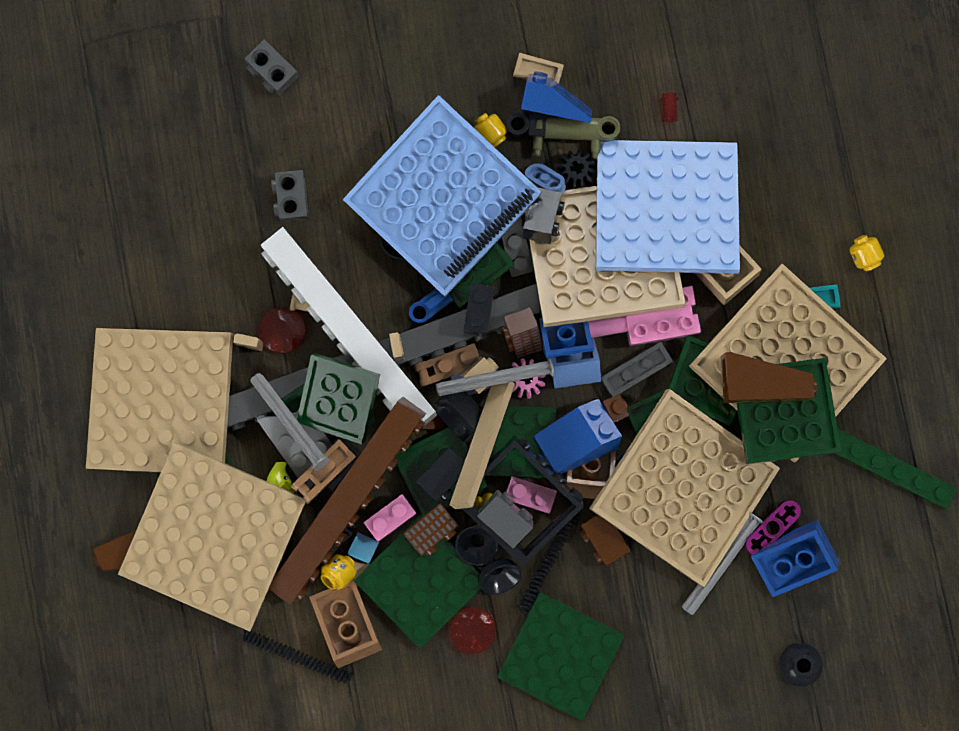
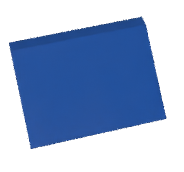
[539,318,594,358]

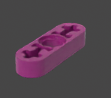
[745,501,801,555]

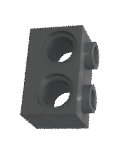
[244,39,299,96]
[271,170,309,223]

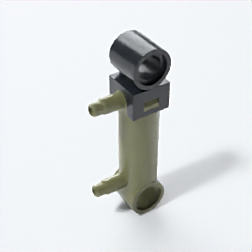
[506,112,620,160]

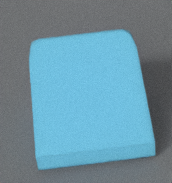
[347,533,379,564]

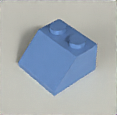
[549,338,601,388]

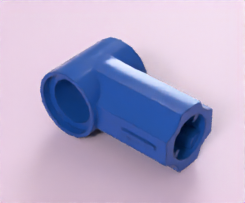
[409,289,453,326]

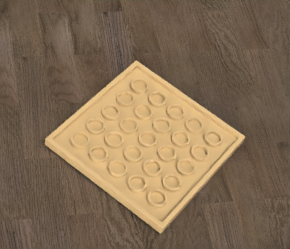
[524,186,686,327]
[689,264,887,462]
[86,328,233,472]
[589,389,780,587]
[118,442,306,631]

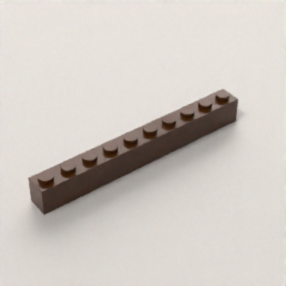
[269,397,427,605]

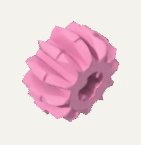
[512,359,546,399]

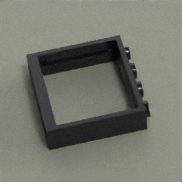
[462,435,584,566]

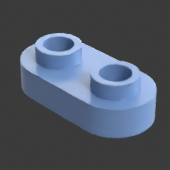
[525,164,566,194]

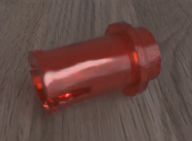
[660,93,679,122]

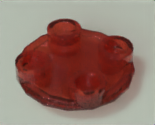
[259,307,306,353]
[449,607,496,655]

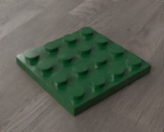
[736,358,841,465]
[354,514,481,649]
[497,592,625,721]

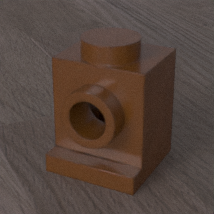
[601,394,629,423]

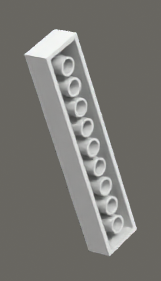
[261,227,437,426]

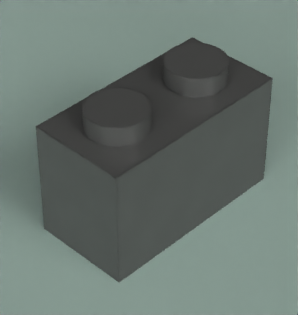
[477,490,533,548]

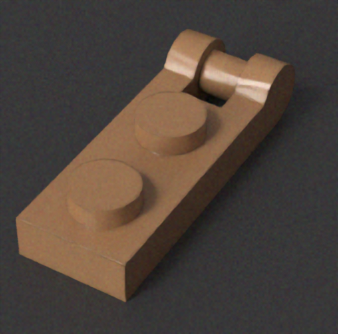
[413,343,480,388]
[291,439,356,504]

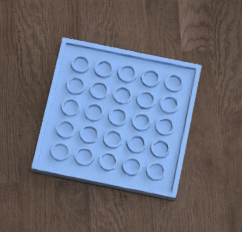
[343,95,542,296]
[596,140,740,274]

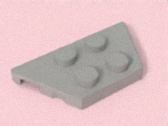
[257,411,333,489]

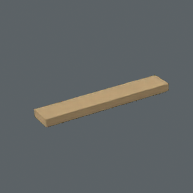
[450,382,515,509]

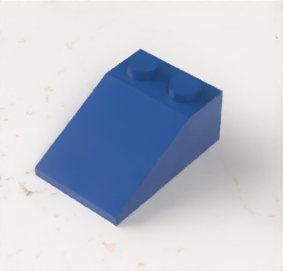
[521,71,592,123]
[533,399,622,474]
[751,520,839,597]

